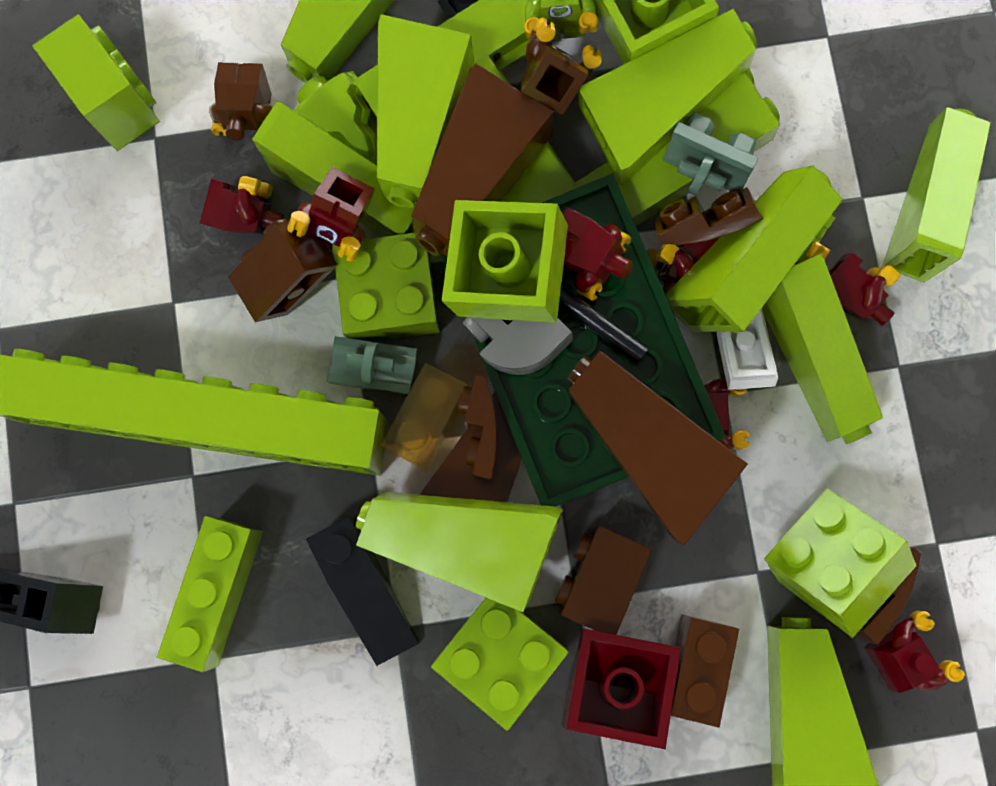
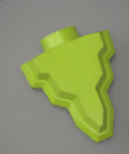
[294,71,377,165]

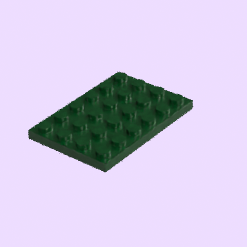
[440,173,726,507]

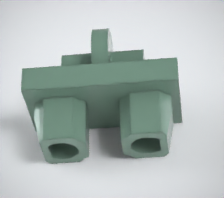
[662,113,759,196]
[327,336,418,396]

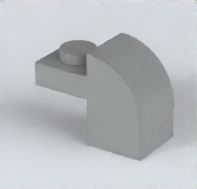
[462,317,573,375]

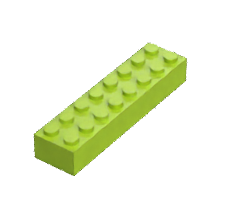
[0,349,389,476]

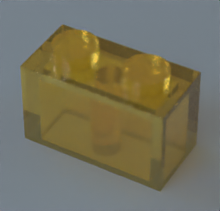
[380,363,467,473]

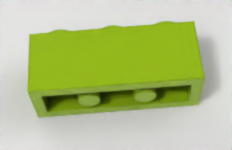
[156,516,263,672]

